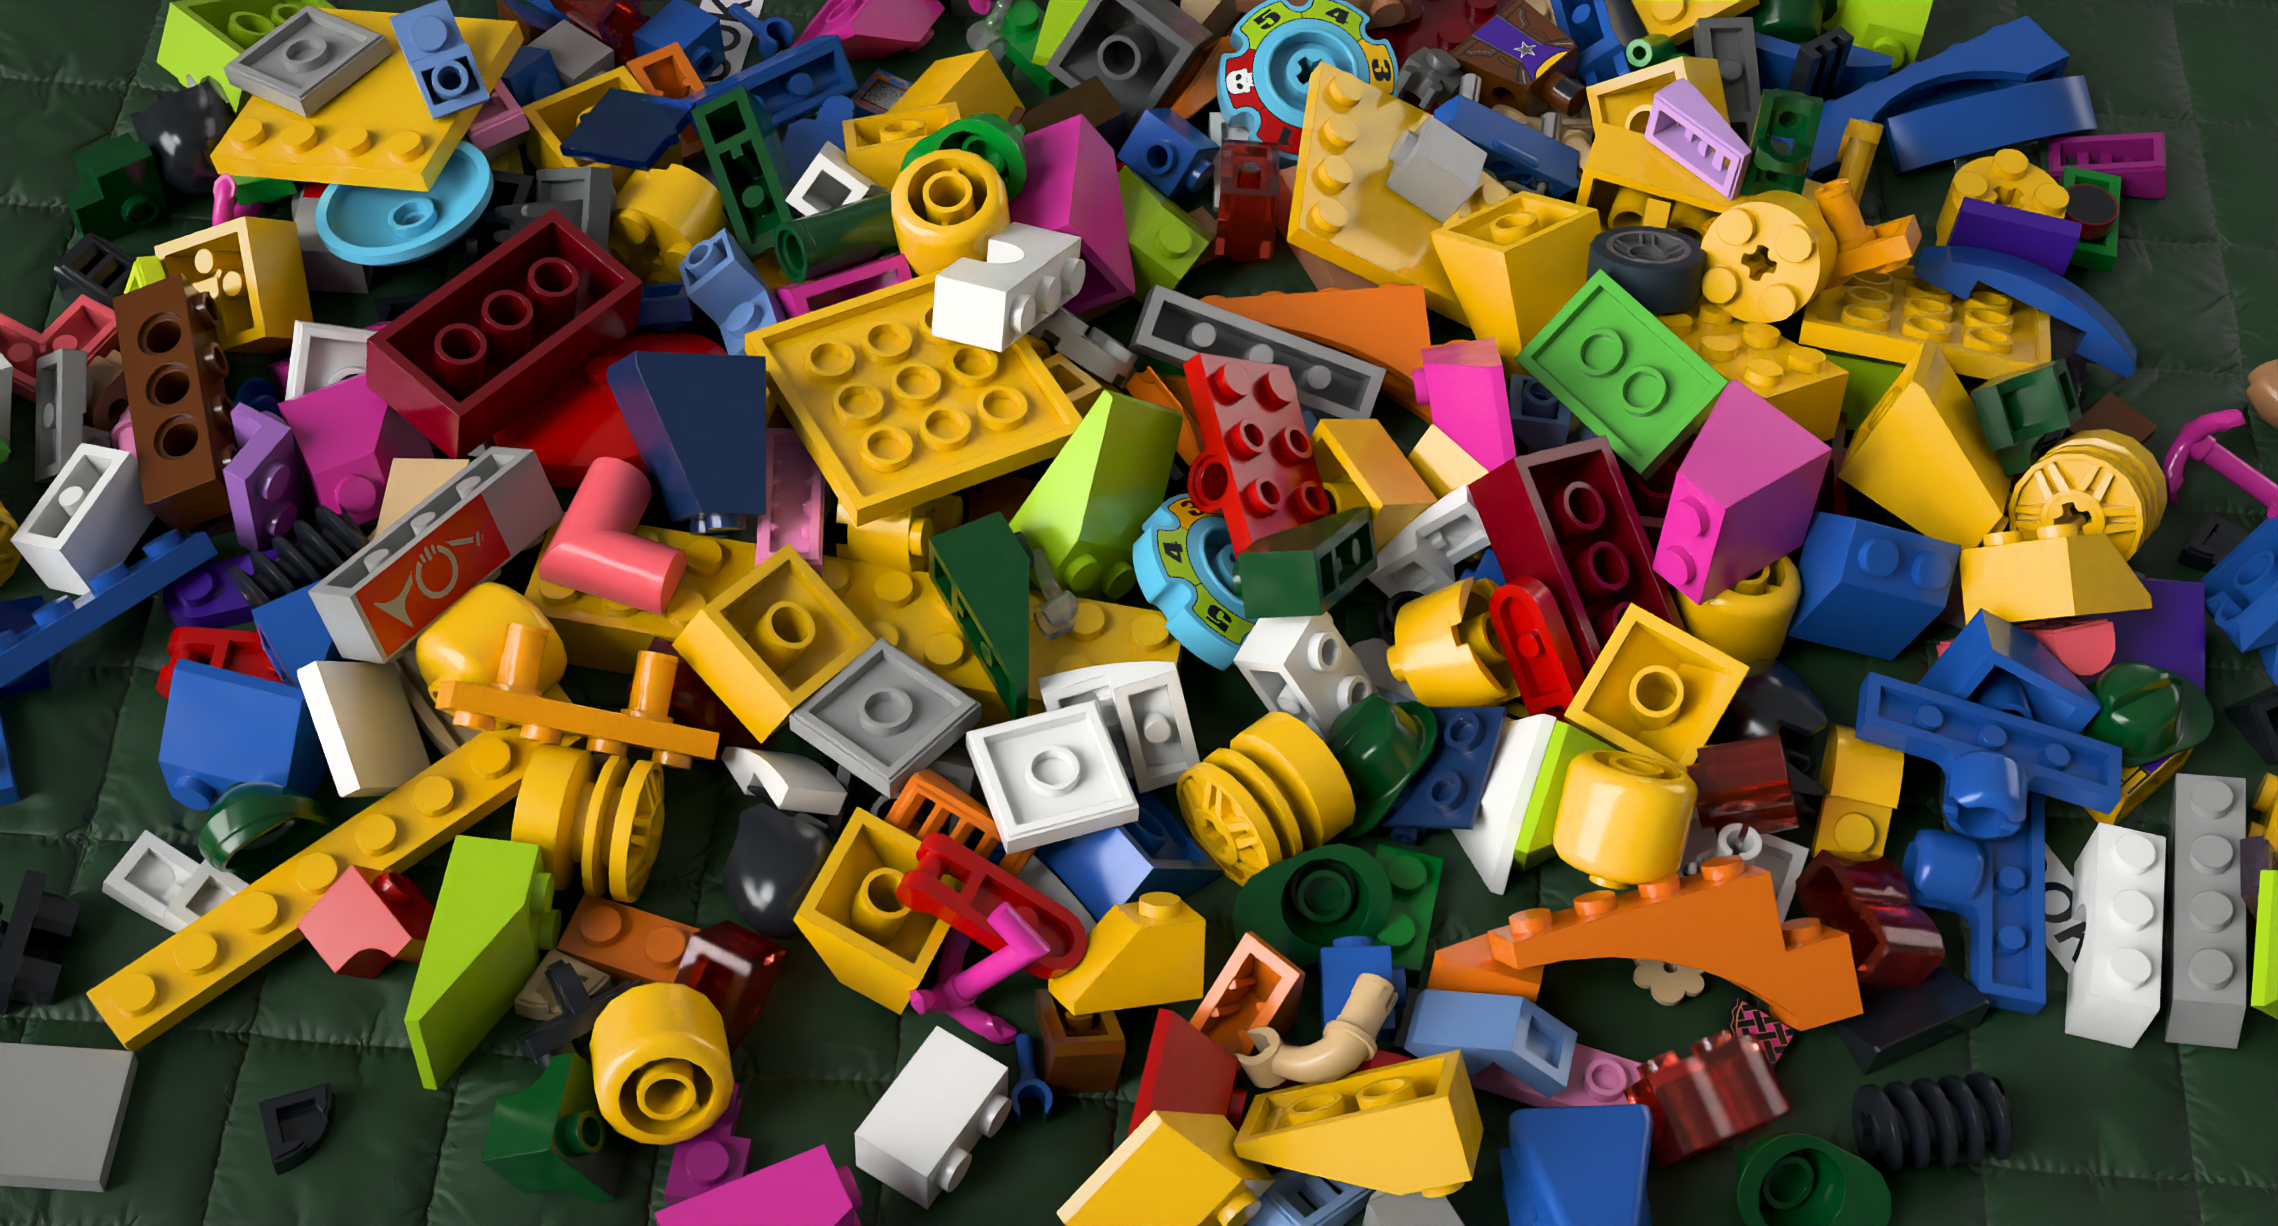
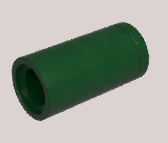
[774,192,900,283]

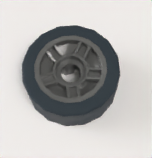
[1586,226,1707,314]

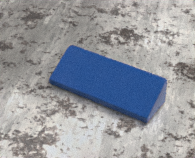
[678,35,858,140]

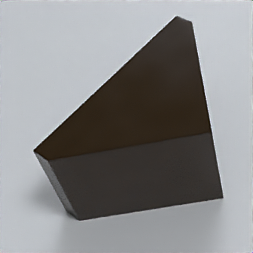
[1020,76,1131,170]

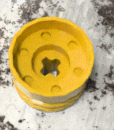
[2008,429,2167,562]
[1176,711,1356,887]
[511,743,665,903]

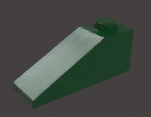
[691,85,799,263]
[1233,506,1378,619]
[929,511,1034,720]

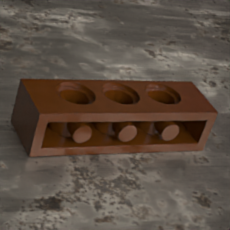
[112,273,239,532]

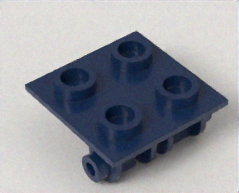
[1375,707,1508,845]

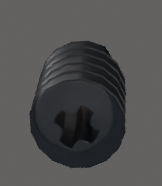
[227,503,370,610]
[1852,1072,2013,1173]

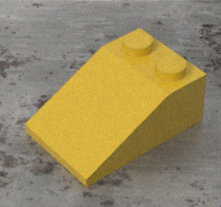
[1233,1049,1484,1198]

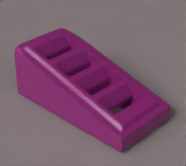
[2049,132,2166,199]

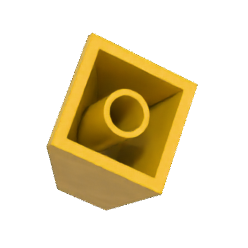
[1431,191,1602,380]
[1838,338,2013,558]

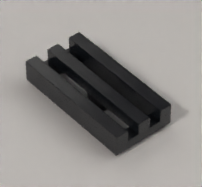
[1787,26,1854,102]

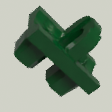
[1740,88,1824,196]

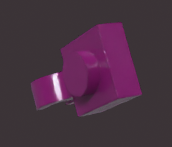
[664,1082,753,1206]

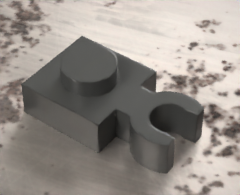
[1394,46,1465,110]

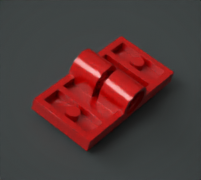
[1183,352,1353,601]

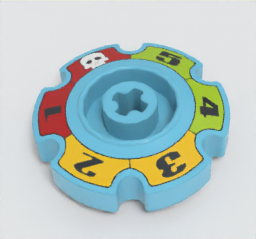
[1216,0,1399,169]
[1133,493,1259,671]

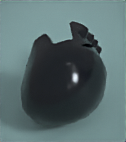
[130,74,237,195]
[1708,659,1828,816]
[723,785,839,940]

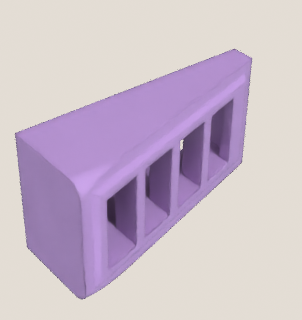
[1644,77,1752,201]

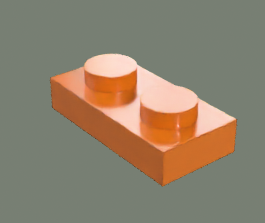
[556,893,713,989]

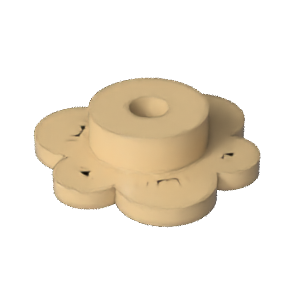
[1633,959,1705,1006]

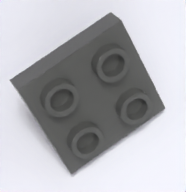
[493,166,616,256]

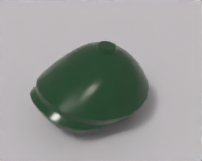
[198,781,334,875]

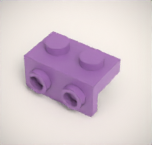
[223,403,305,552]

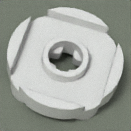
[1029,306,1138,389]

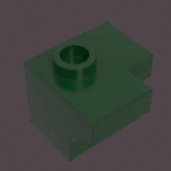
[66,132,171,242]
[1972,357,2083,477]
[481,1052,630,1203]

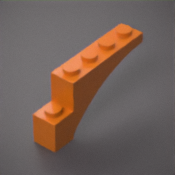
[1200,283,1469,426]
[1487,855,1864,1031]

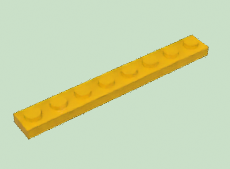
[86,684,588,1052]

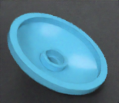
[315,140,494,267]

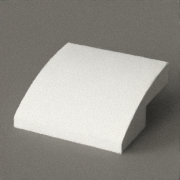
[1037,661,1200,794]

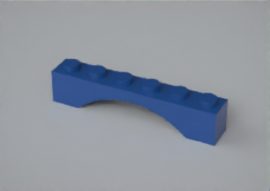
[1771,15,2070,184]

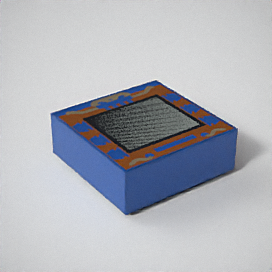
[850,68,913,119]

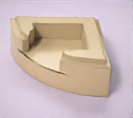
[513,949,612,1020]

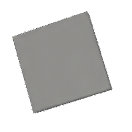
[223,5,392,118]
[789,637,982,799]
[0,1042,139,1192]

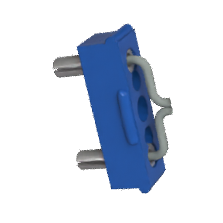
[1433,73,1580,199]

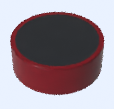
[2064,184,2119,239]

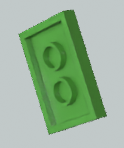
[1514,269,1729,481]

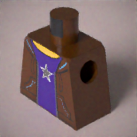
[1449,0,1588,117]

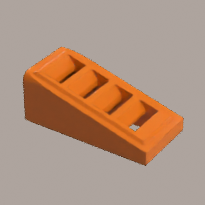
[1159,35,1237,120]
[884,767,1038,878]

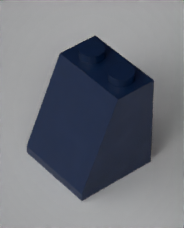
[607,351,766,536]

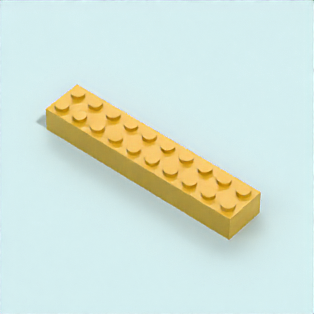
[524,512,1184,731]

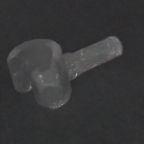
[966,0,1013,62]
[1032,549,1078,640]

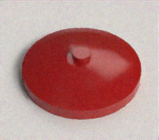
[493,330,728,488]

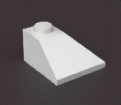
[1451,713,1557,895]

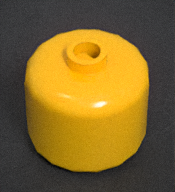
[891,149,1011,276]
[1672,555,1801,663]
[415,582,568,730]
[1552,749,1698,890]
[590,982,735,1145]

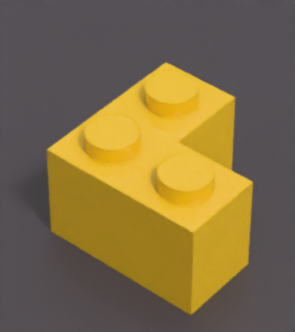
[154,216,313,354]

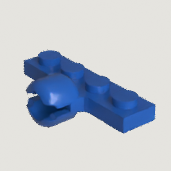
[1855,671,2122,841]
[1902,791,2046,1015]

